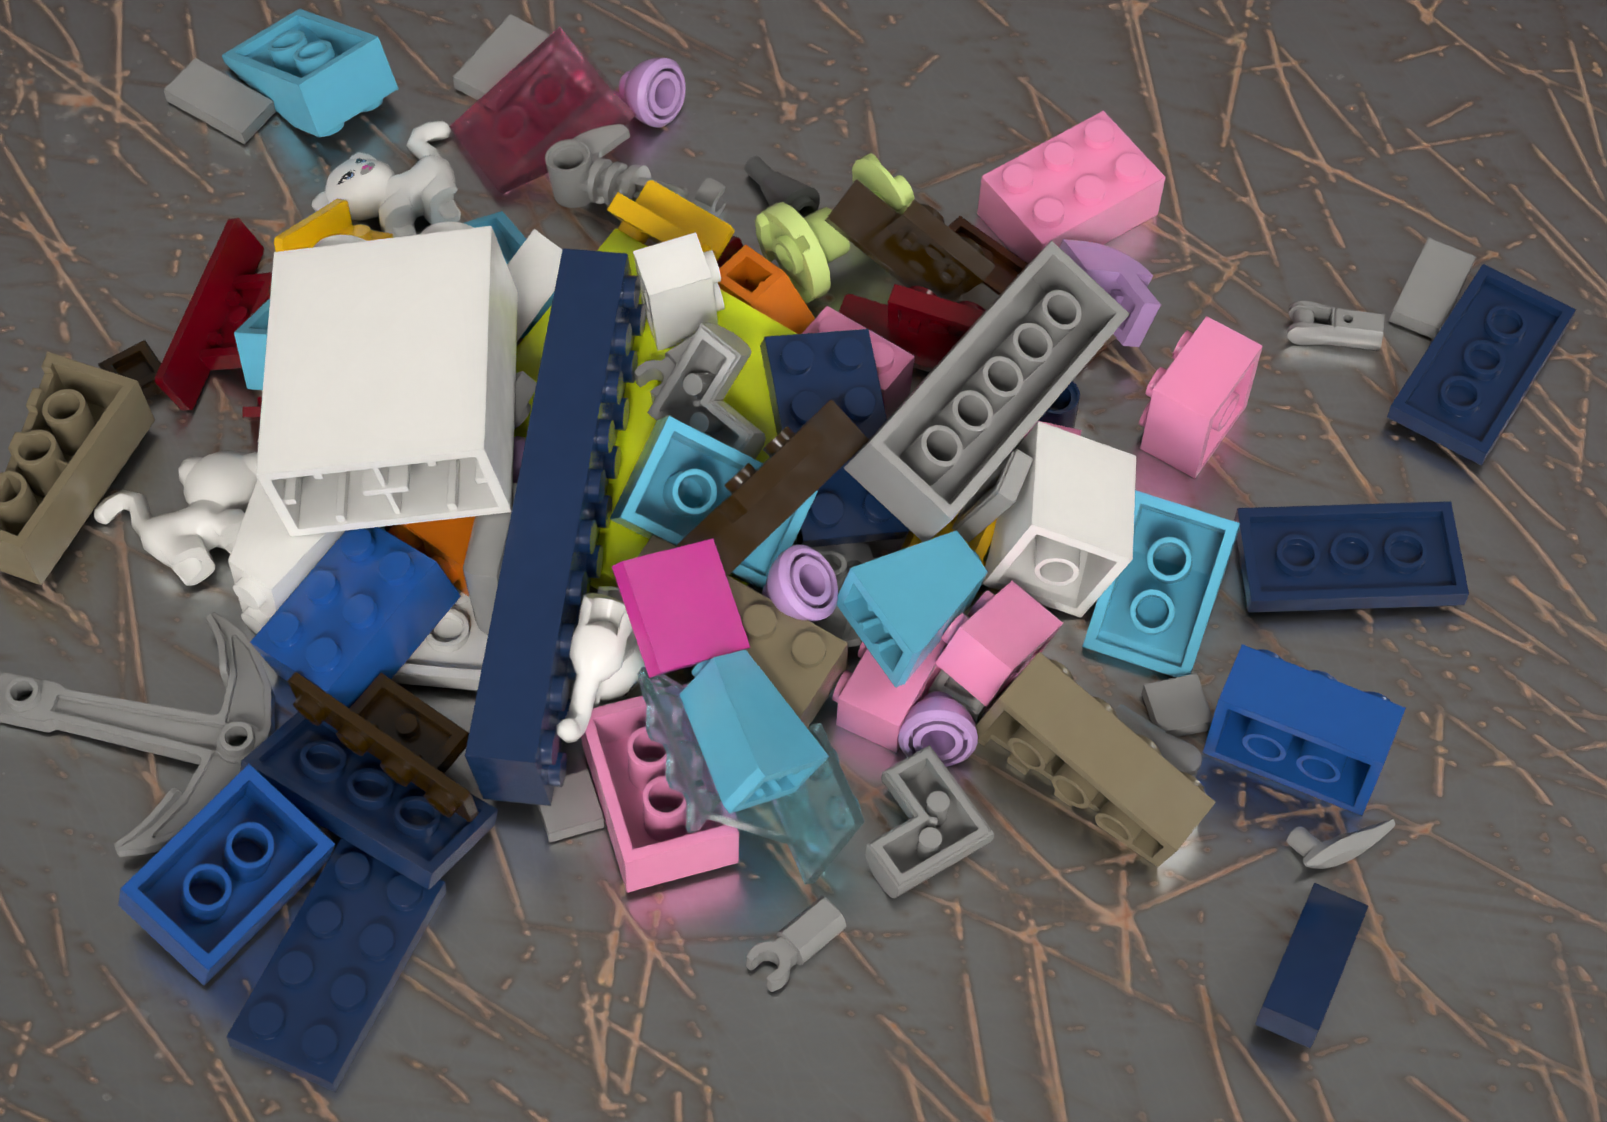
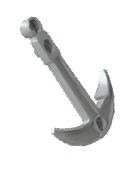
[0,612,275,857]

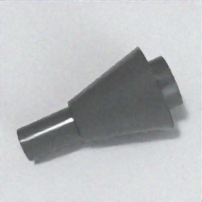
[745,156,820,218]

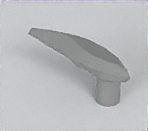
[1287,819,1395,869]

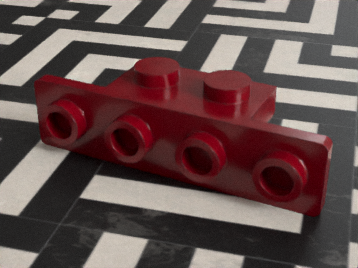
[155,218,272,411]
[838,284,986,372]

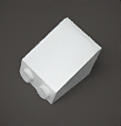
[982,421,1136,618]
[228,479,345,634]

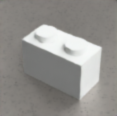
[633,232,725,351]

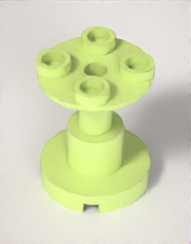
[755,153,914,303]

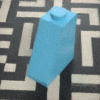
[837,530,988,688]
[679,650,829,814]

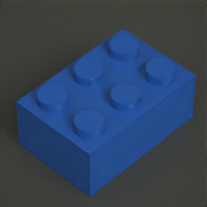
[250,527,461,708]
[1202,644,1406,816]
[118,764,335,986]

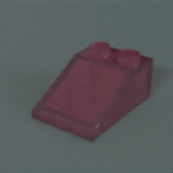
[449,27,637,194]

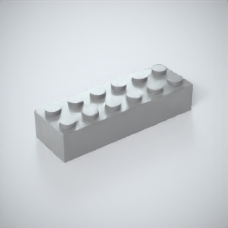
[844,240,1130,542]

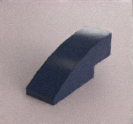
[1255,883,1368,1049]

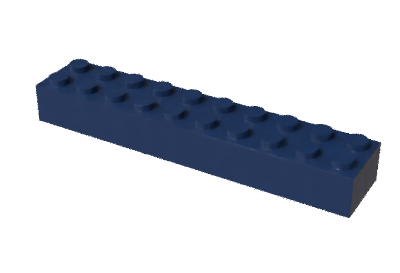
[465,248,646,806]

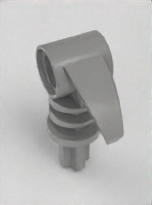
[545,124,688,208]

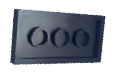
[1387,264,1576,466]
[760,329,910,547]
[1234,501,1469,612]
[240,712,498,890]
[226,838,447,1092]

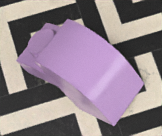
[1059,239,1161,347]

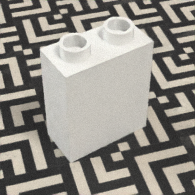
[256,222,518,537]

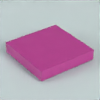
[612,539,750,678]

